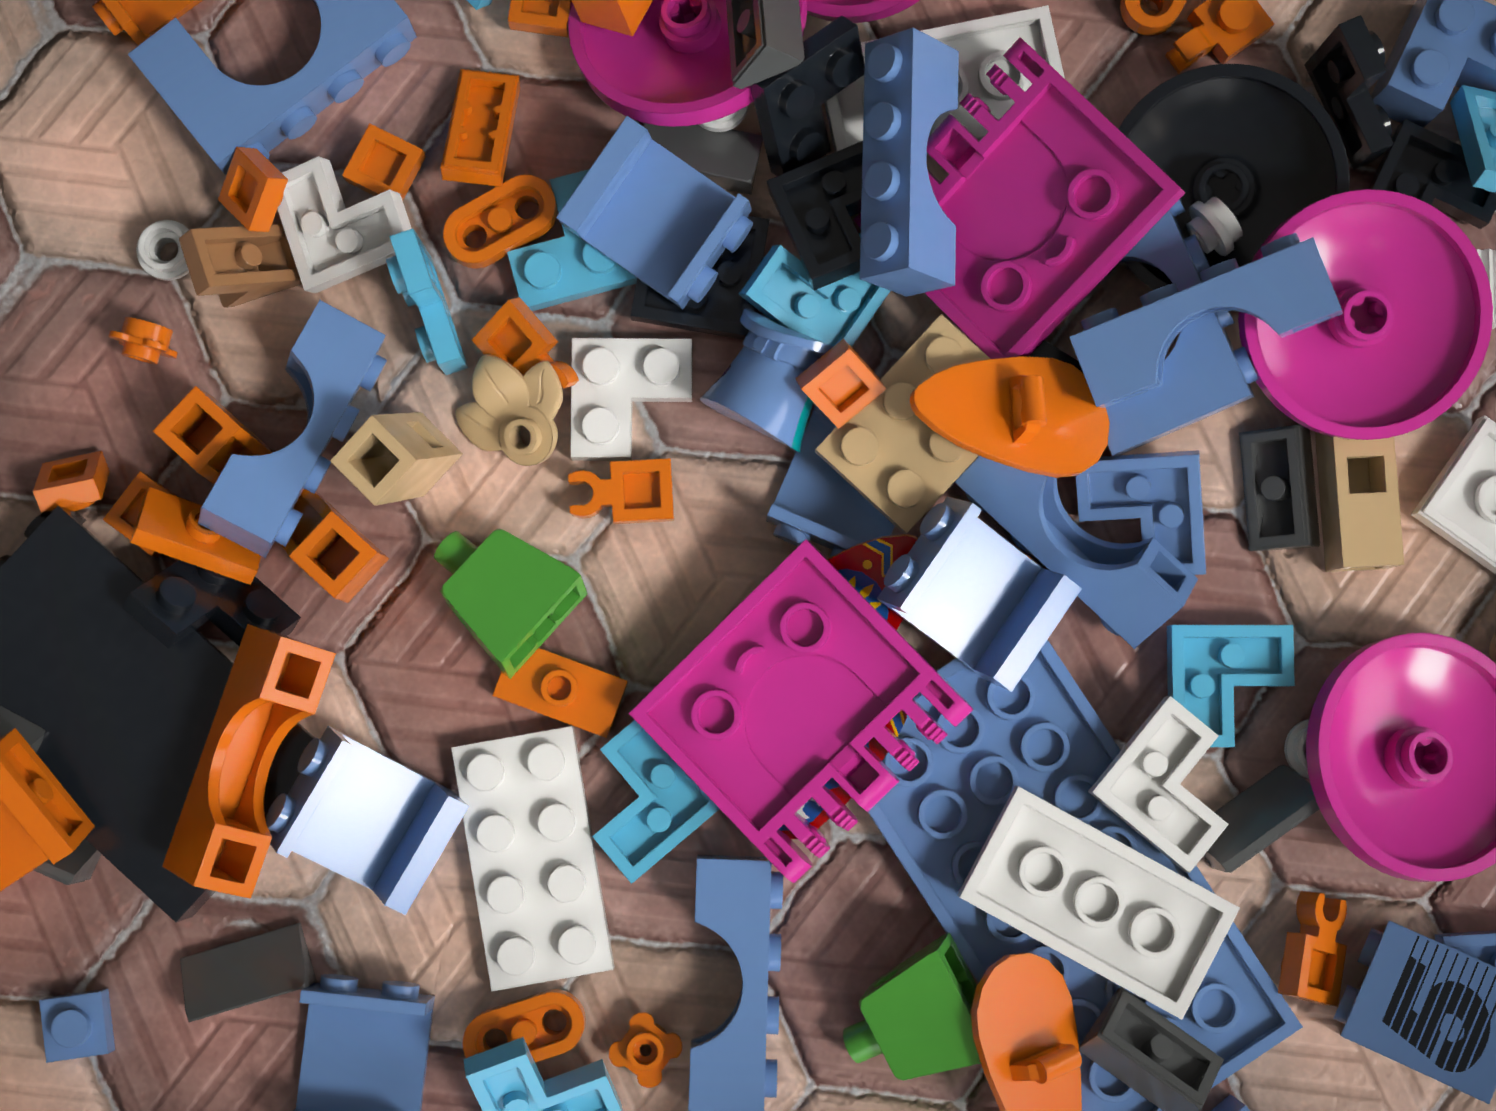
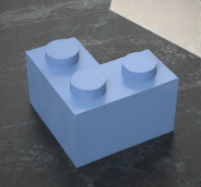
[1371,0,1496,128]

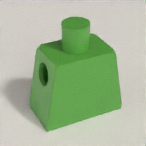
[434,529,588,679]
[843,932,981,1081]

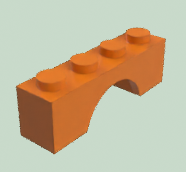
[153,386,389,603]
[162,624,336,899]

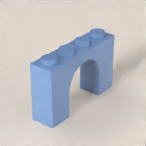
[128,0,417,175]
[1106,199,1258,456]

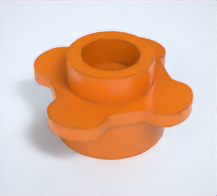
[108,317,178,365]
[609,1012,683,1088]

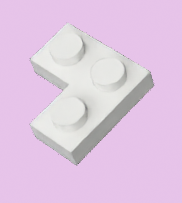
[277,156,412,294]
[571,338,692,461]
[1088,696,1229,873]

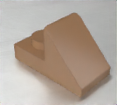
[179,224,302,308]

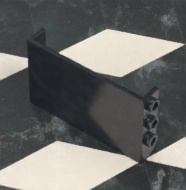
[0,506,315,923]

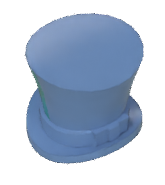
[700,309,833,453]

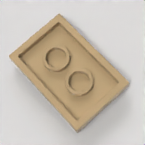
[815,314,990,534]

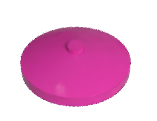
[568,0,807,127]
[1238,189,1493,440]
[1306,633,1496,882]

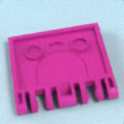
[853,37,1185,359]
[629,539,974,883]

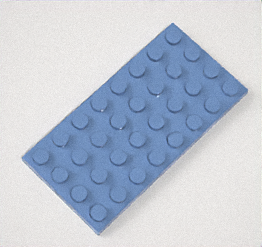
[868,639,1303,1111]

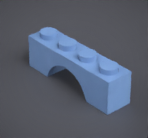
[860,27,959,297]
[1070,233,1343,408]
[198,300,387,558]
[955,456,1198,649]
[688,855,783,1111]

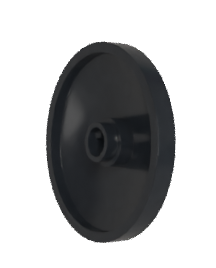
[1118,64,1350,290]

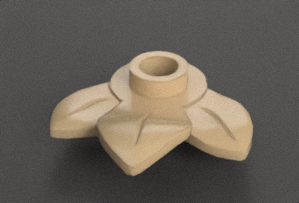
[455,354,563,466]

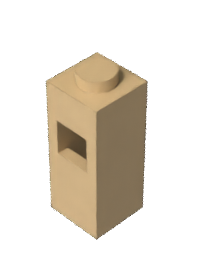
[330,412,463,506]
[1315,432,1404,572]

